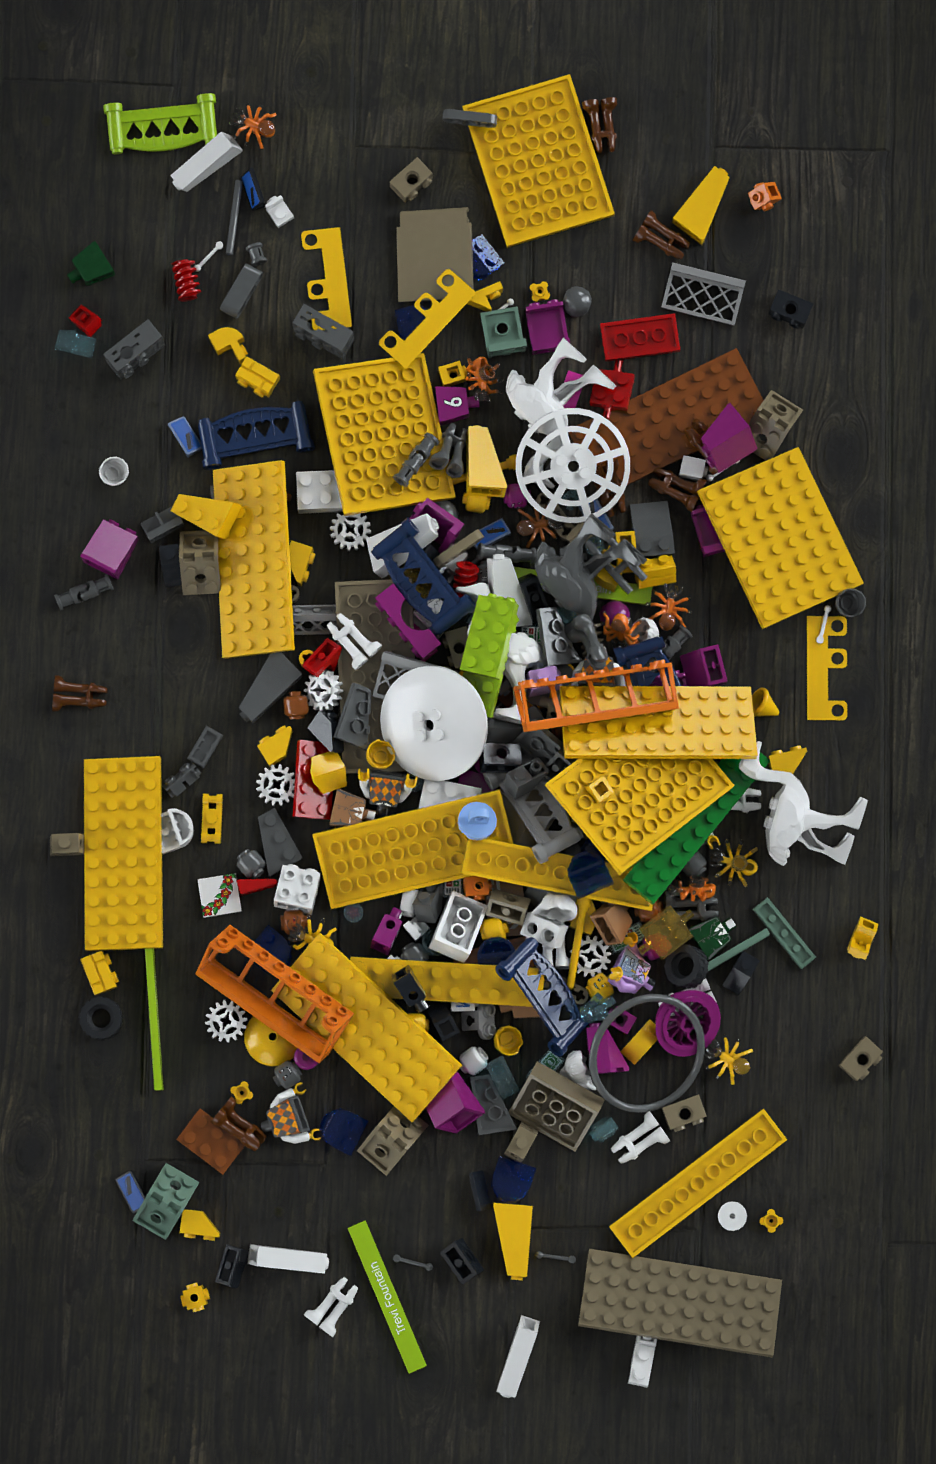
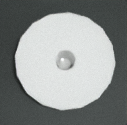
[718,1201,747,1231]

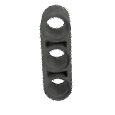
[220,263,263,319]

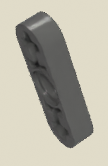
[442,109,498,128]

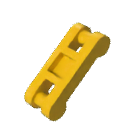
[201,793,223,844]

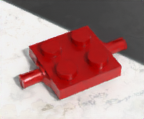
[589,360,635,420]

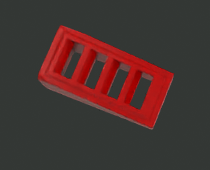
[236,879,278,896]

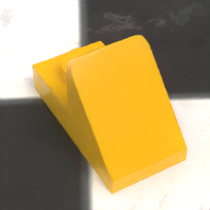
[467,281,503,312]

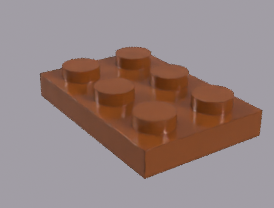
[176,1108,245,1175]

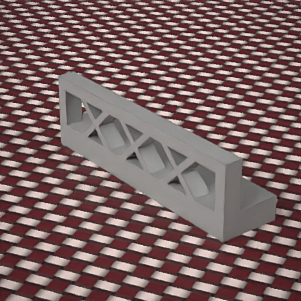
[292,605,337,635]

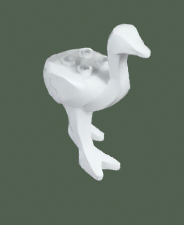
[506,338,616,489]
[456,583,550,724]
[739,741,868,866]

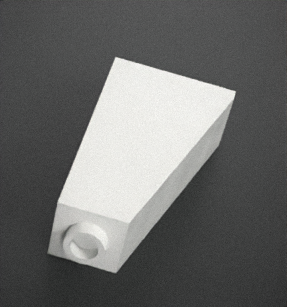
[170,132,243,192]
[366,513,439,578]
[487,554,532,627]
[247,1244,329,1274]
[496,1315,540,1398]

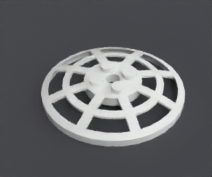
[516,408,630,523]

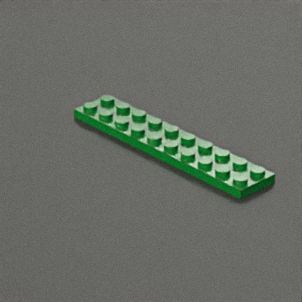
[623,752,770,905]

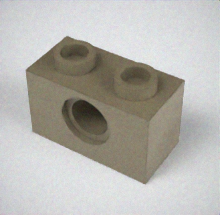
[390,157,433,203]
[442,626,468,671]
[485,888,531,926]
[838,1036,883,1081]
[661,1095,707,1132]

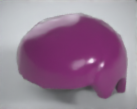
[599,601,630,626]

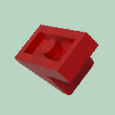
[69,305,102,337]
[302,638,342,678]

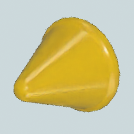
[752,688,779,717]

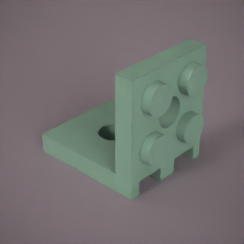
[480,306,527,358]
[132,1163,199,1240]

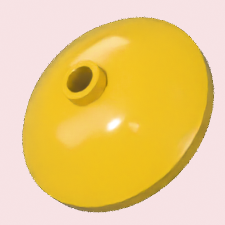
[244,1014,298,1066]

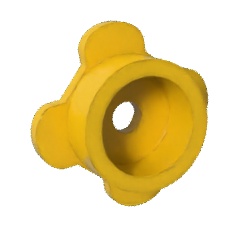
[530,281,550,302]
[230,1081,253,1104]
[760,1209,783,1233]

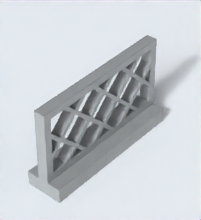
[661,262,746,326]
[373,651,459,699]

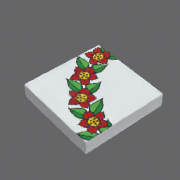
[197,873,242,918]

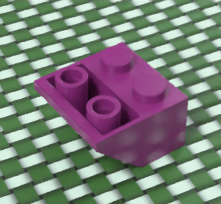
[679,644,728,687]

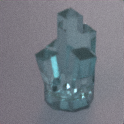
[580,993,616,1024]

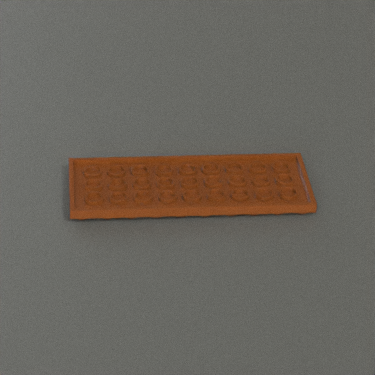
[568,348,764,494]

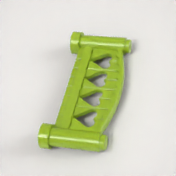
[103,93,217,155]

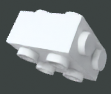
[274,864,320,915]

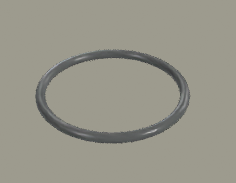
[589,994,705,1113]

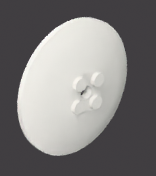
[380,666,488,781]

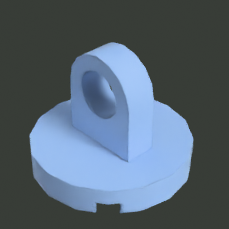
[458,802,497,841]

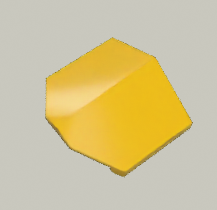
[310,751,347,794]

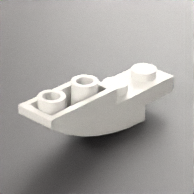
[628,1336,657,1388]

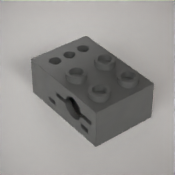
[293,304,354,359]
[103,319,165,380]

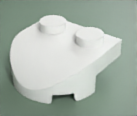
[162,809,194,854]

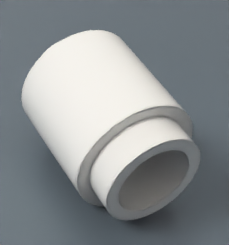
[400,890,419,918]

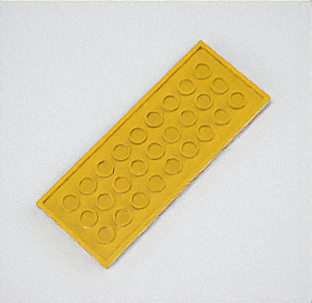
[213,460,295,659]
[559,686,758,759]
[84,756,163,951]
[312,789,514,909]
[271,933,462,1122]

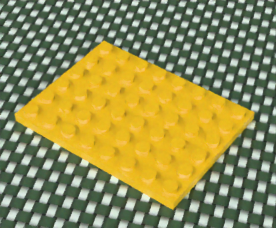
[462,74,615,248]
[313,353,456,516]
[697,447,864,629]
[545,759,735,875]

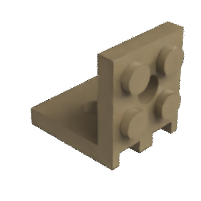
[748,390,803,461]
[179,530,221,595]
[357,1106,429,1176]

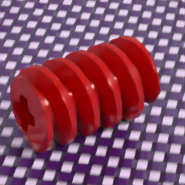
[172,259,201,301]
[452,561,479,598]

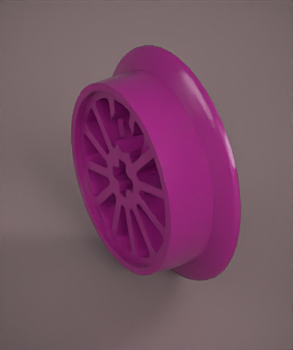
[655,990,721,1057]

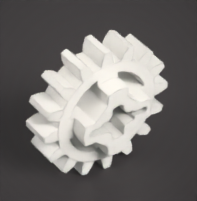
[330,513,371,551]
[304,670,344,711]
[256,764,295,806]
[569,935,611,977]
[205,1000,248,1043]

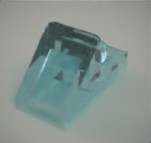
[55,330,96,358]

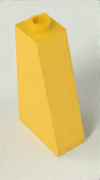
[672,166,729,245]
[466,425,507,497]
[493,1203,533,1280]

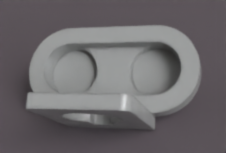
[461,1004,496,1040]

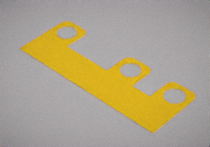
[301,227,352,330]
[379,269,477,368]
[807,616,847,720]

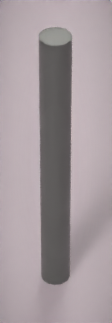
[226,180,243,255]

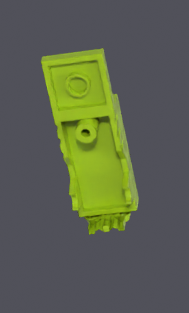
[460,593,519,719]

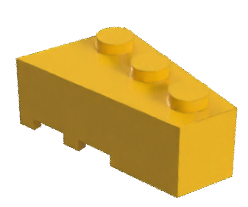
[171,494,243,539]

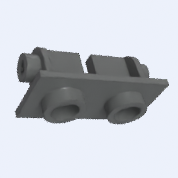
[162,762,201,798]

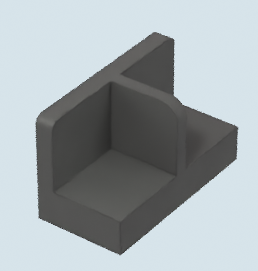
[141,506,185,544]

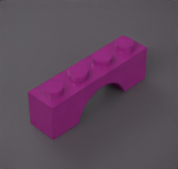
[375,584,441,659]

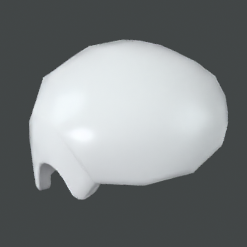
[99,457,129,486]

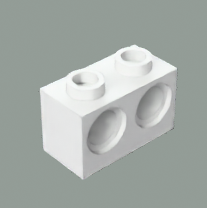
[520,912,568,950]

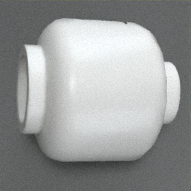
[459,1047,488,1075]

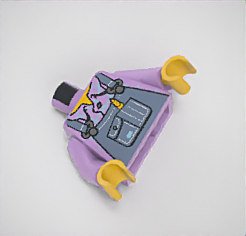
[608,932,656,994]

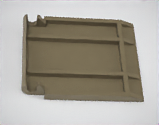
[396,207,474,302]

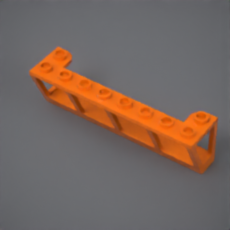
[513,660,679,732]
[195,925,354,1063]

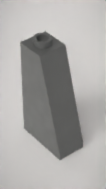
[239,652,303,723]

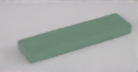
[752,897,816,969]
[708,928,770,971]

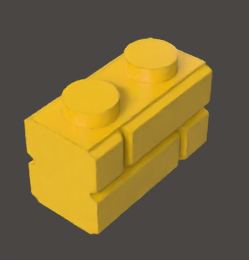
[235,357,280,397]
[635,555,676,589]
[80,951,119,996]

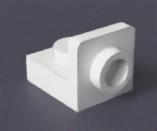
[265,195,294,228]
[403,916,430,942]

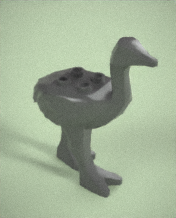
[535,514,647,662]

